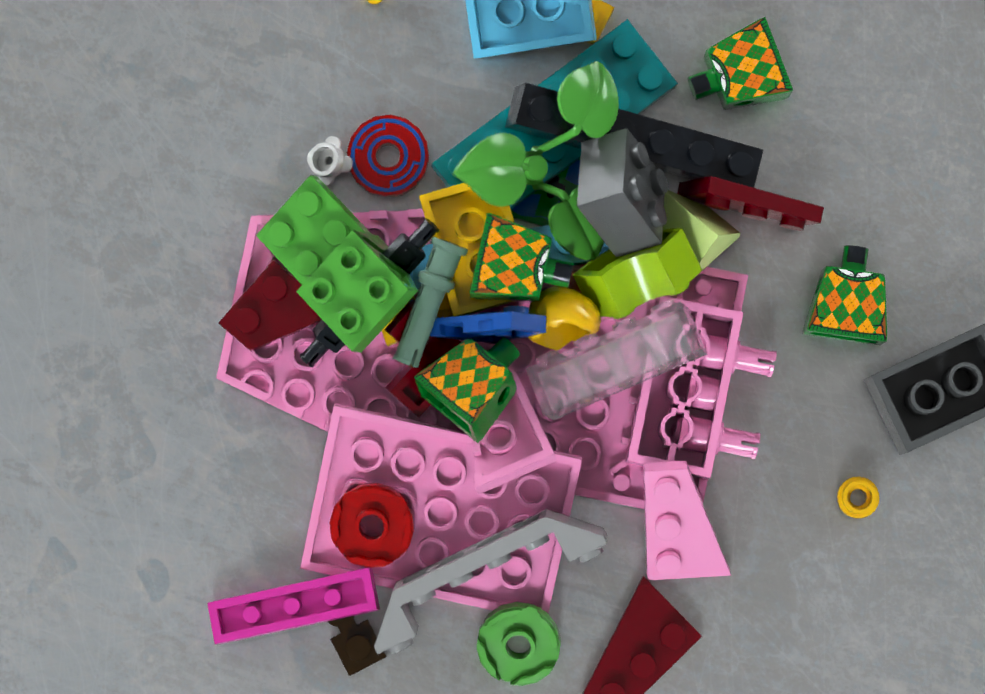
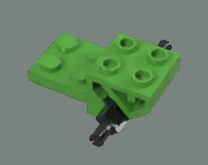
[256,175,439,367]

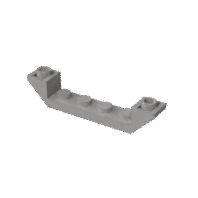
[374,509,607,654]

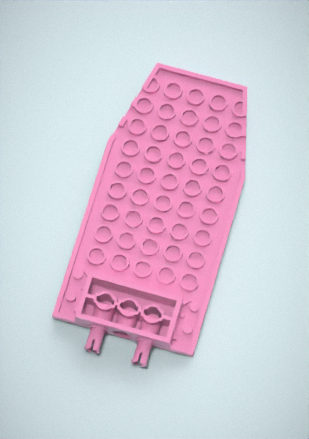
[216,209,777,510]

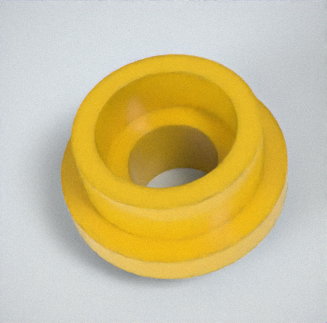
[837,477,879,518]

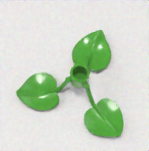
[453,61,619,260]

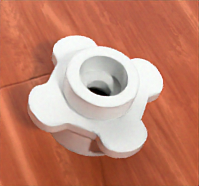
[307,136,353,186]

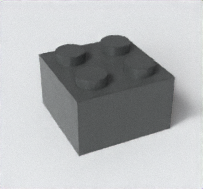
[577,128,668,257]

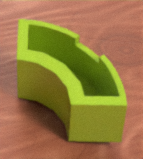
[573,228,702,319]

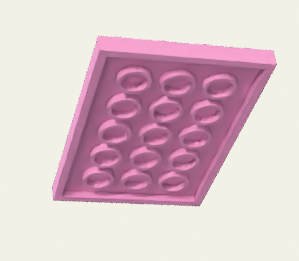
[300,403,582,613]

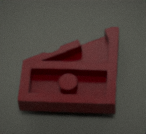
[218,260,322,352]

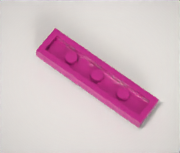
[207,568,380,645]

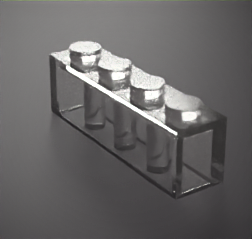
[526,300,707,420]

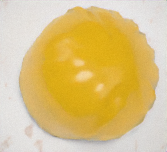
[528,286,601,350]

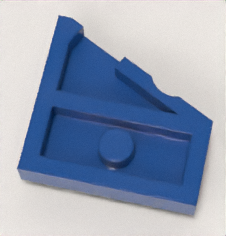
[430,306,546,344]

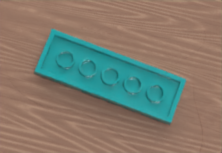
[431,19,678,210]

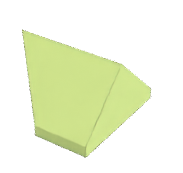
[663,190,740,283]

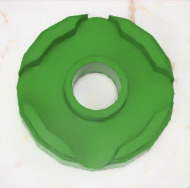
[476,602,561,686]

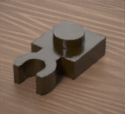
[327,616,387,676]

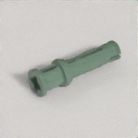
[393,236,468,368]

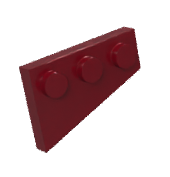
[677,176,824,231]
[582,576,702,694]

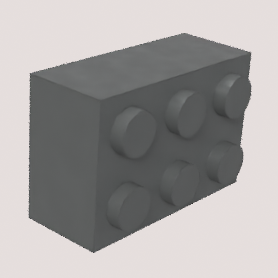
[864,324,985,455]

